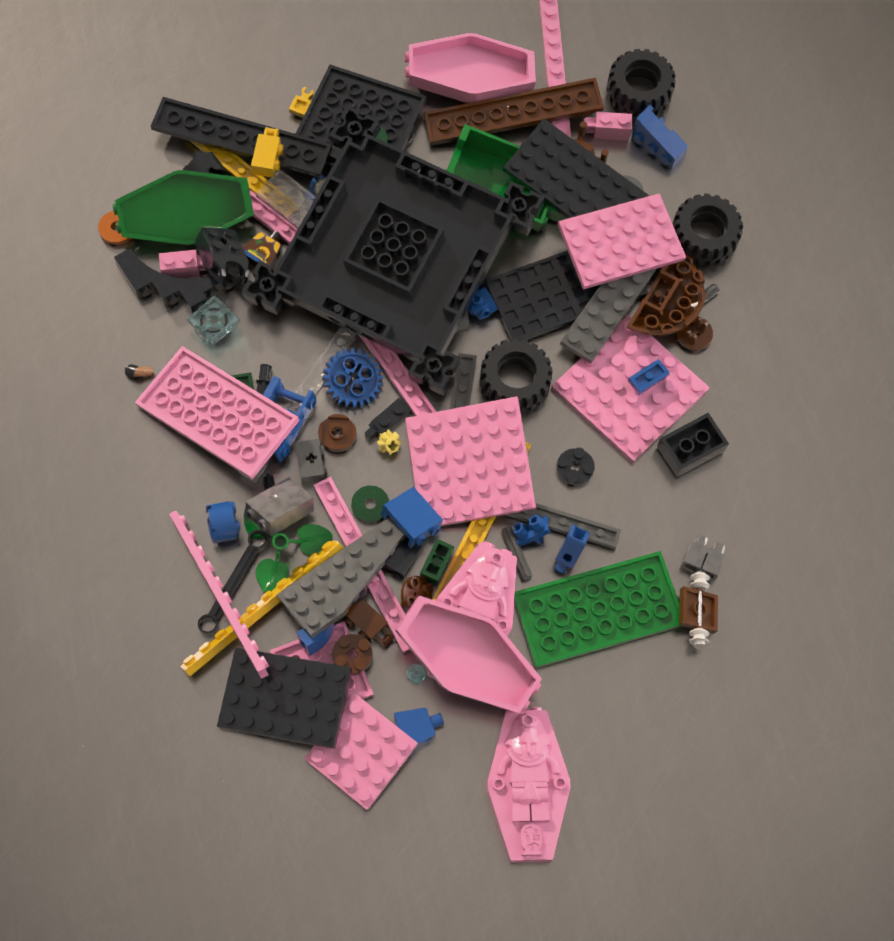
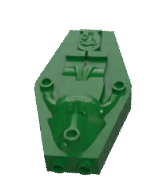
[113,170,254,245]

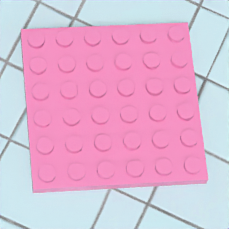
[551,315,710,463]
[405,397,536,526]

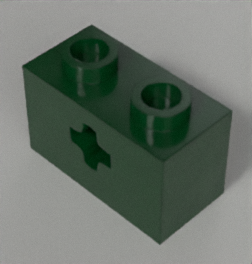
[420,539,455,587]

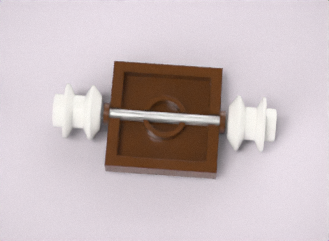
[679,571,718,648]

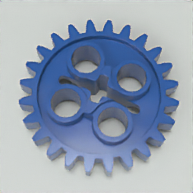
[322,348,384,409]

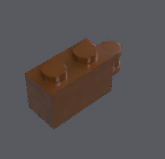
[343,599,395,648]

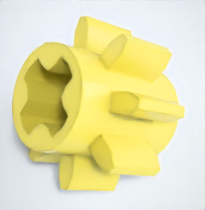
[377,430,402,455]

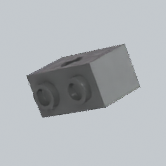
[295,439,327,484]

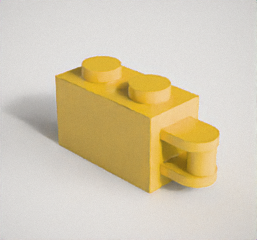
[251,127,284,178]

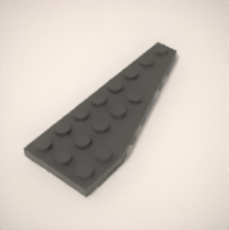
[277,517,406,638]

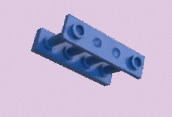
[263,376,317,463]

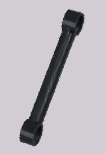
[198,529,268,636]

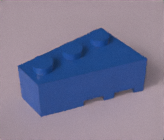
[632,105,688,168]

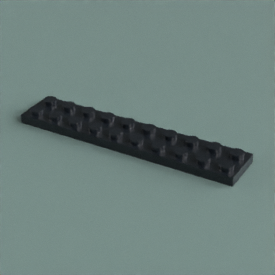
[150,97,332,177]

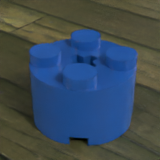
[205,501,240,544]

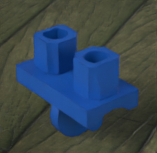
[513,514,550,547]

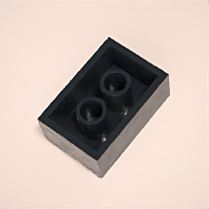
[657,413,729,477]

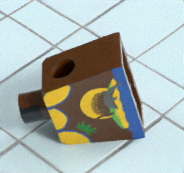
[243,230,282,269]

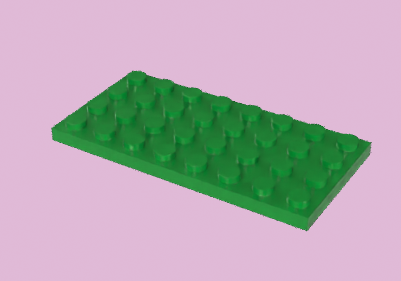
[514,551,682,668]

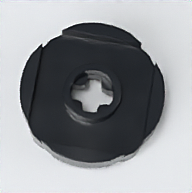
[556,447,595,486]

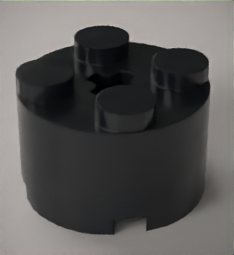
[183,151,226,175]

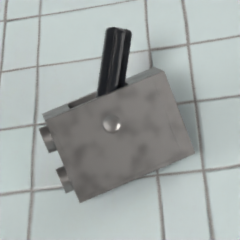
[245,474,314,536]

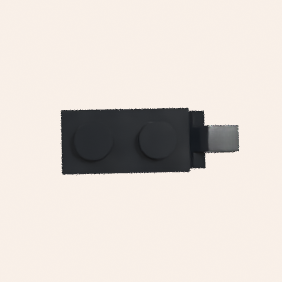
[365,398,412,442]

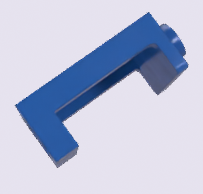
[381,486,443,548]

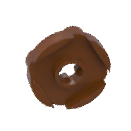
[318,414,356,452]
[332,634,373,675]

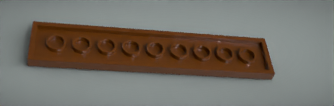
[424,77,604,146]

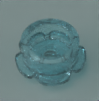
[406,664,426,683]

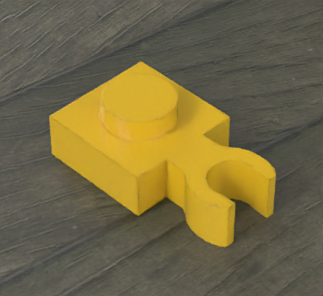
[289,87,314,118]

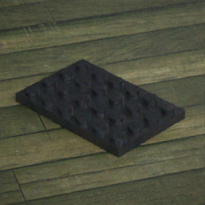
[217,647,352,749]

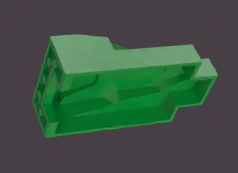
[446,124,567,232]

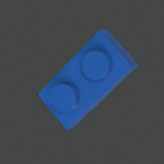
[628,359,670,395]

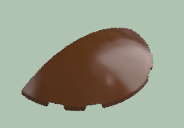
[626,252,706,335]

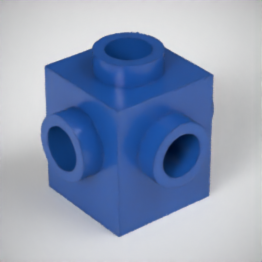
[468,288,498,320]

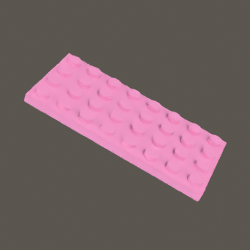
[135,346,300,479]

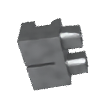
[681,535,726,581]

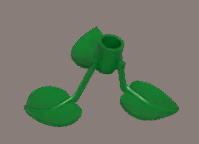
[243,507,333,593]

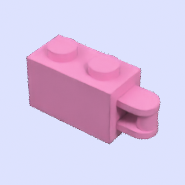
[584,112,632,141]
[159,250,207,278]

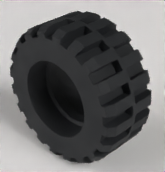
[607,49,676,117]
[672,194,743,266]
[480,338,553,413]

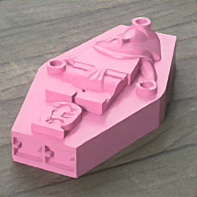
[404,33,536,103]
[427,542,517,679]
[395,596,542,713]
[487,707,570,863]

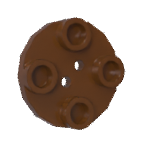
[676,317,713,352]
[401,576,434,612]

